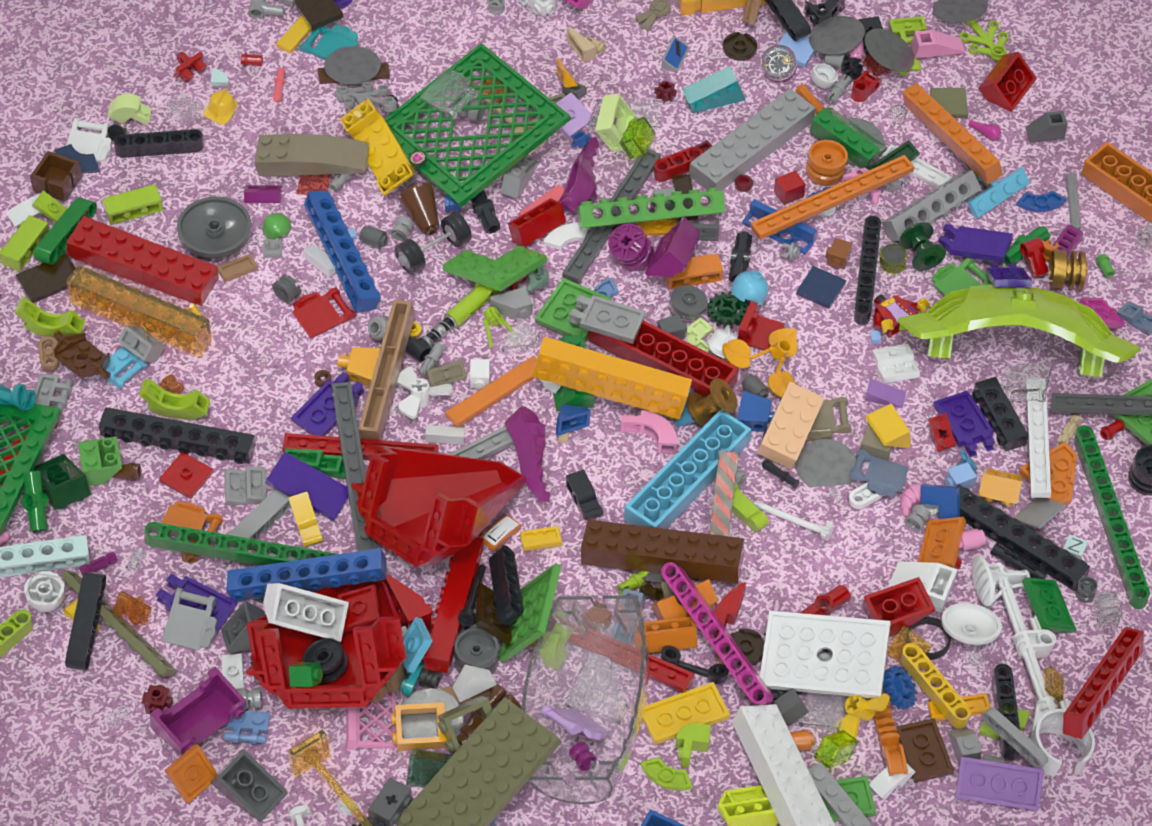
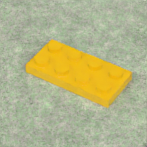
[638,682,730,745]

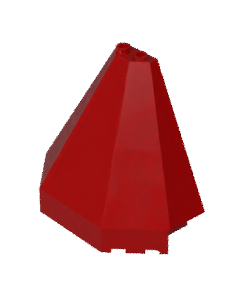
[351,445,526,567]
[245,579,406,708]

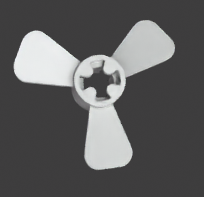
[397,367,453,419]

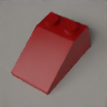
[385,574,433,633]
[863,577,935,637]

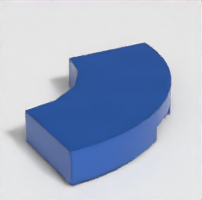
[1016,190,1067,212]

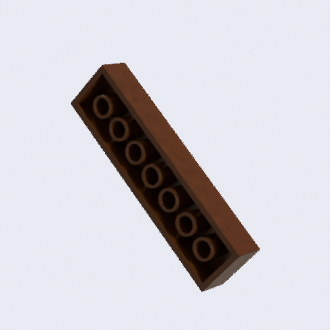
[581,519,744,583]

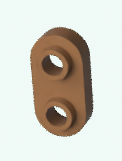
[38,336,60,371]

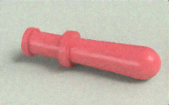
[273,68,286,103]

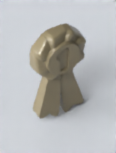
[635,0,671,32]

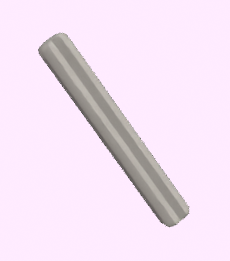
[1066,173,1082,231]

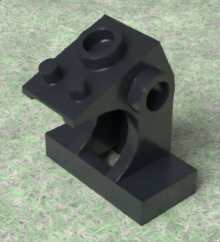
[804,0,845,24]

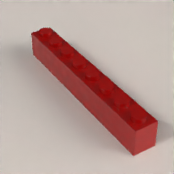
[422,537,484,673]

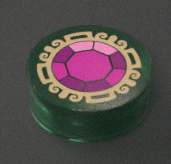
[409,150,428,169]

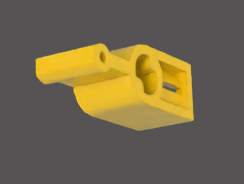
[288,492,323,547]

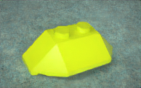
[717,785,779,826]

